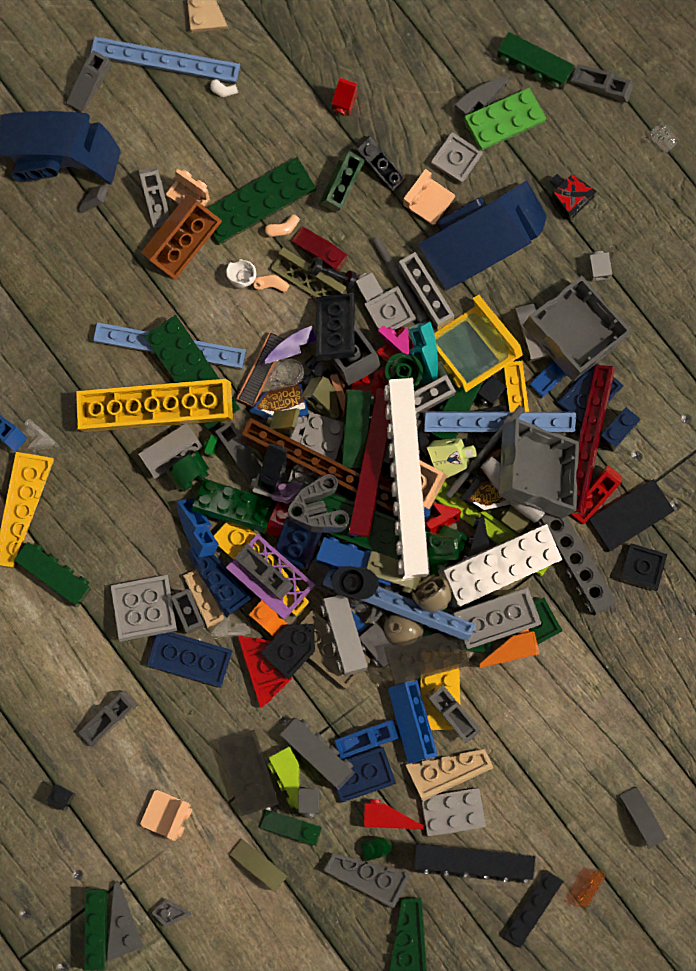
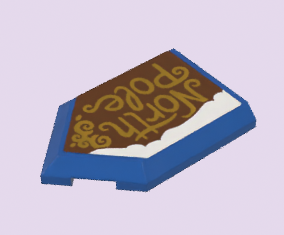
[249,383,309,421]

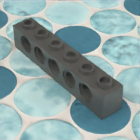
[537,513,617,615]

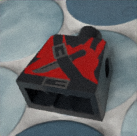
[550,174,597,221]

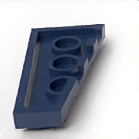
[186,548,253,618]

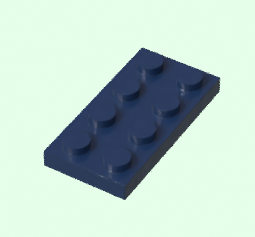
[147,632,233,688]

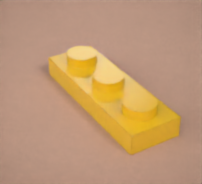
[504,361,529,412]

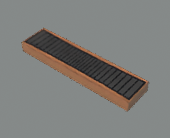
[237,332,284,407]

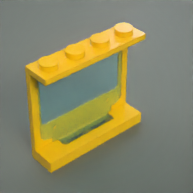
[434,295,523,392]

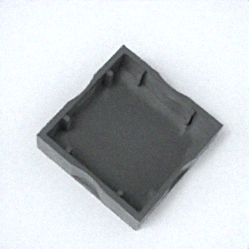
[522,276,633,382]
[499,418,579,518]

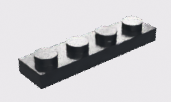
[504,870,564,948]

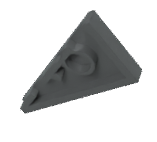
[107,882,144,961]

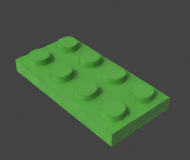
[463,88,547,151]

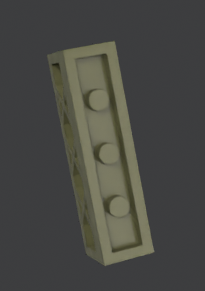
[271,247,346,299]

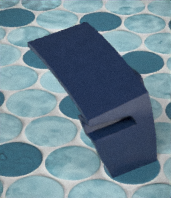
[418,180,547,291]

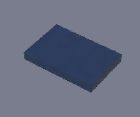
[557,363,624,425]
[273,514,322,571]
[336,747,396,803]

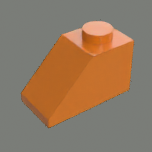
[249,600,289,638]

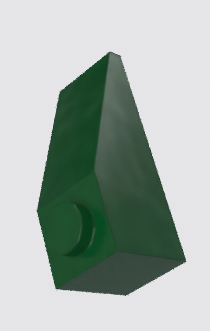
[261,809,322,846]

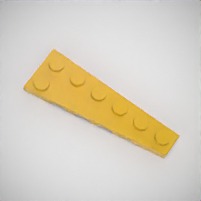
[0,452,54,568]
[214,522,309,617]

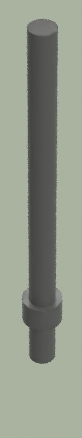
[372,237,435,333]
[445,405,525,498]

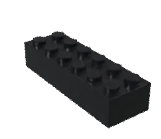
[414,844,536,884]

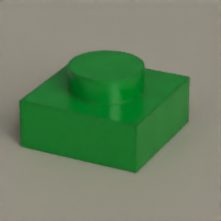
[203,434,220,458]

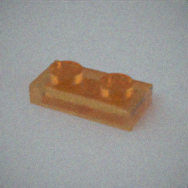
[577,870,606,909]

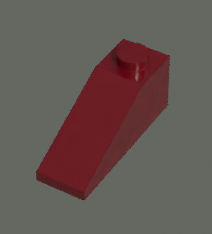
[291,227,347,272]

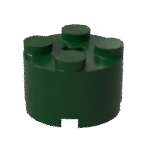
[382,353,423,392]
[165,450,210,492]

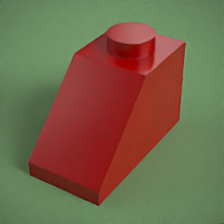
[332,77,357,116]

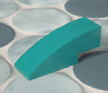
[408,322,438,385]

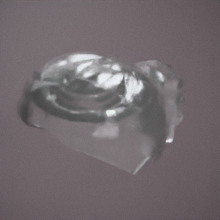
[267,359,304,390]

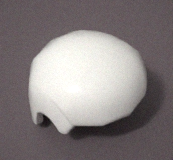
[226,259,257,288]

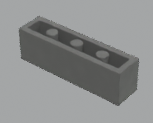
[280,718,354,790]

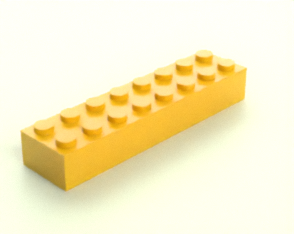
[76,379,233,432]

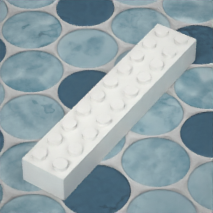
[384,378,429,579]

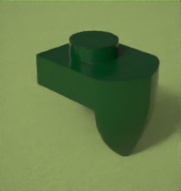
[360,837,393,862]

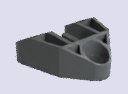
[288,474,349,533]

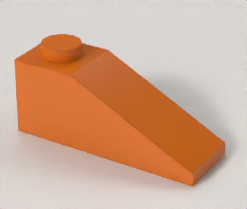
[480,629,540,668]

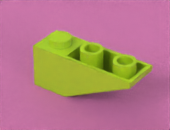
[268,747,300,811]

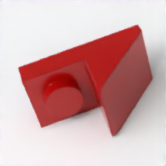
[425,503,462,534]

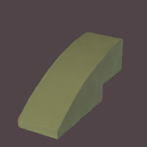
[230,839,288,892]

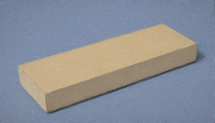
[183,570,225,628]

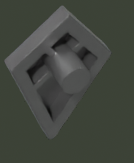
[79,185,109,213]
[152,899,192,927]

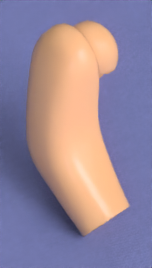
[265,214,300,237]
[253,275,290,293]

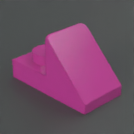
[378,325,409,355]

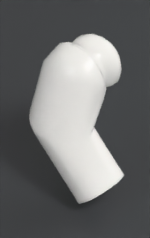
[210,80,238,97]

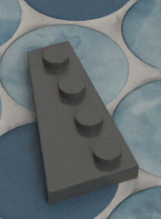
[323,853,412,909]

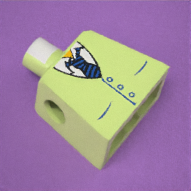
[427,438,476,478]

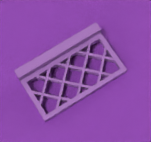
[226,534,315,620]

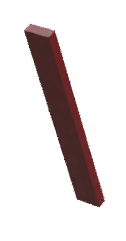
[573,364,615,514]
[349,388,390,538]

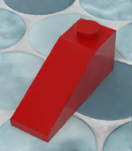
[571,464,622,524]
[364,799,423,830]

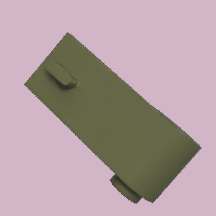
[366,551,421,595]

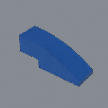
[176,499,219,558]
[334,720,400,759]

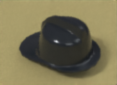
[332,566,379,599]

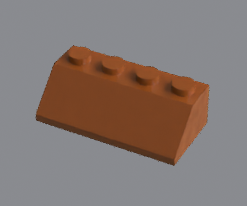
[141,194,222,280]

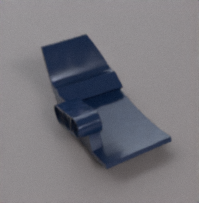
[0,111,121,185]

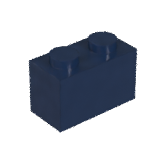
[600,407,641,452]

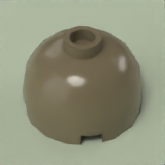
[412,574,452,612]
[383,613,423,650]

